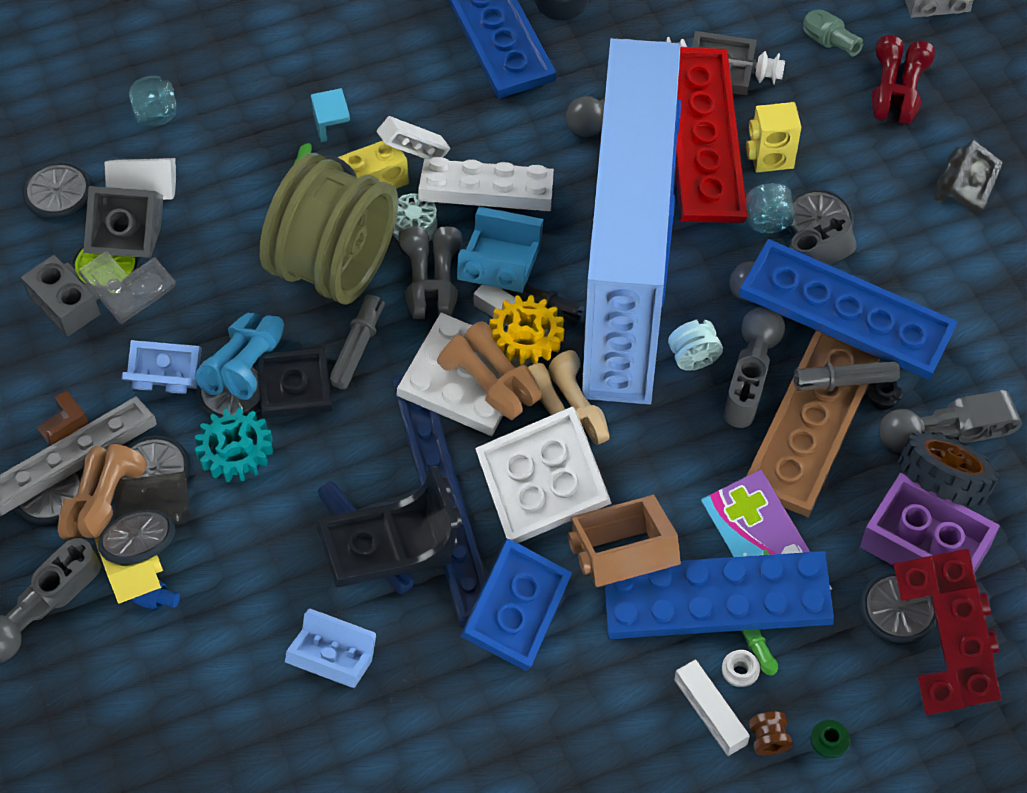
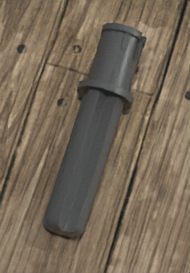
[329,295,385,389]
[794,361,900,391]

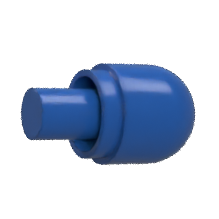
[130,580,180,609]

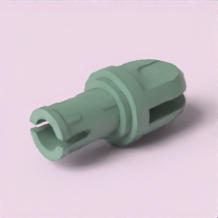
[803,9,863,57]

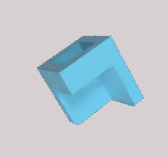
[311,88,350,143]

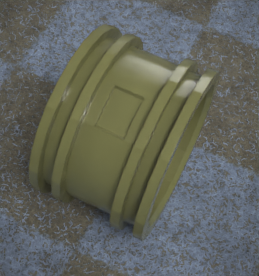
[260,153,398,305]

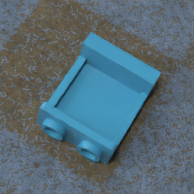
[457,207,543,293]

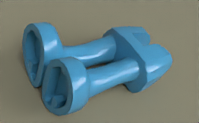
[195,313,284,400]

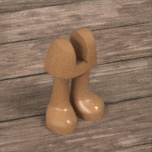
[437,321,542,420]
[58,444,147,541]

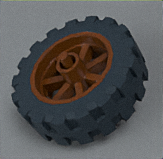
[898,431,999,507]

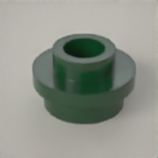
[811,720,850,758]

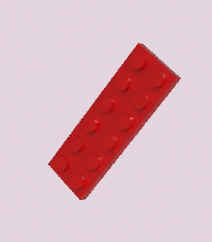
[675,47,748,223]

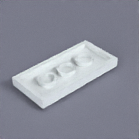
[418,157,554,211]

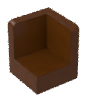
[37,390,89,446]

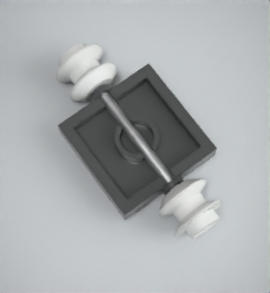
[666,31,785,95]

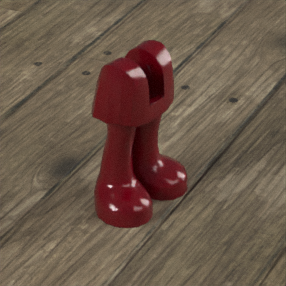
[871,35,935,125]

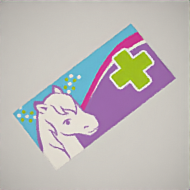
[701,469,832,590]

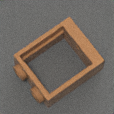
[568,495,681,587]

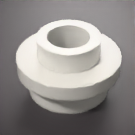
[722,650,760,687]

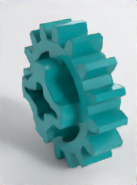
[195,407,273,482]

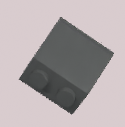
[83,186,163,258]

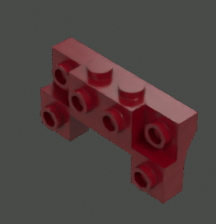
[893,549,1002,715]

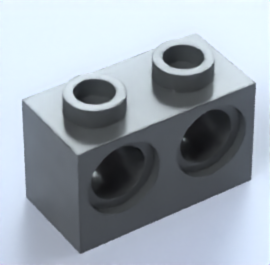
[21,255,100,337]

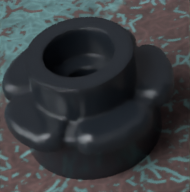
[868,381,903,410]

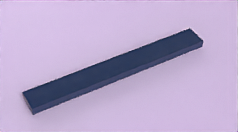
[391,374,486,626]

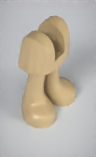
[528,350,609,445]

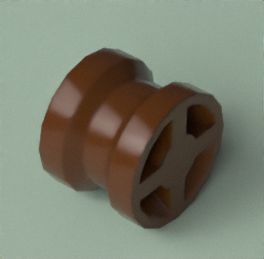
[749,712,793,756]

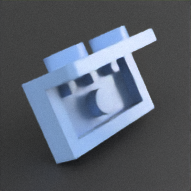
[122,340,202,394]
[285,609,376,688]

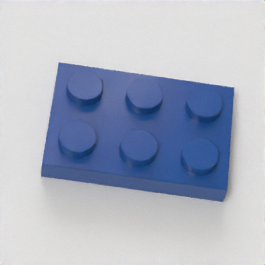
[460,538,572,671]

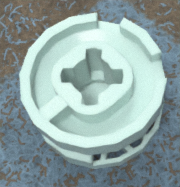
[393,193,437,241]
[668,320,723,370]

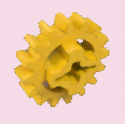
[489,295,564,365]

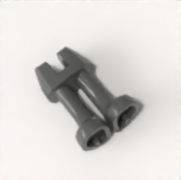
[399,226,462,320]

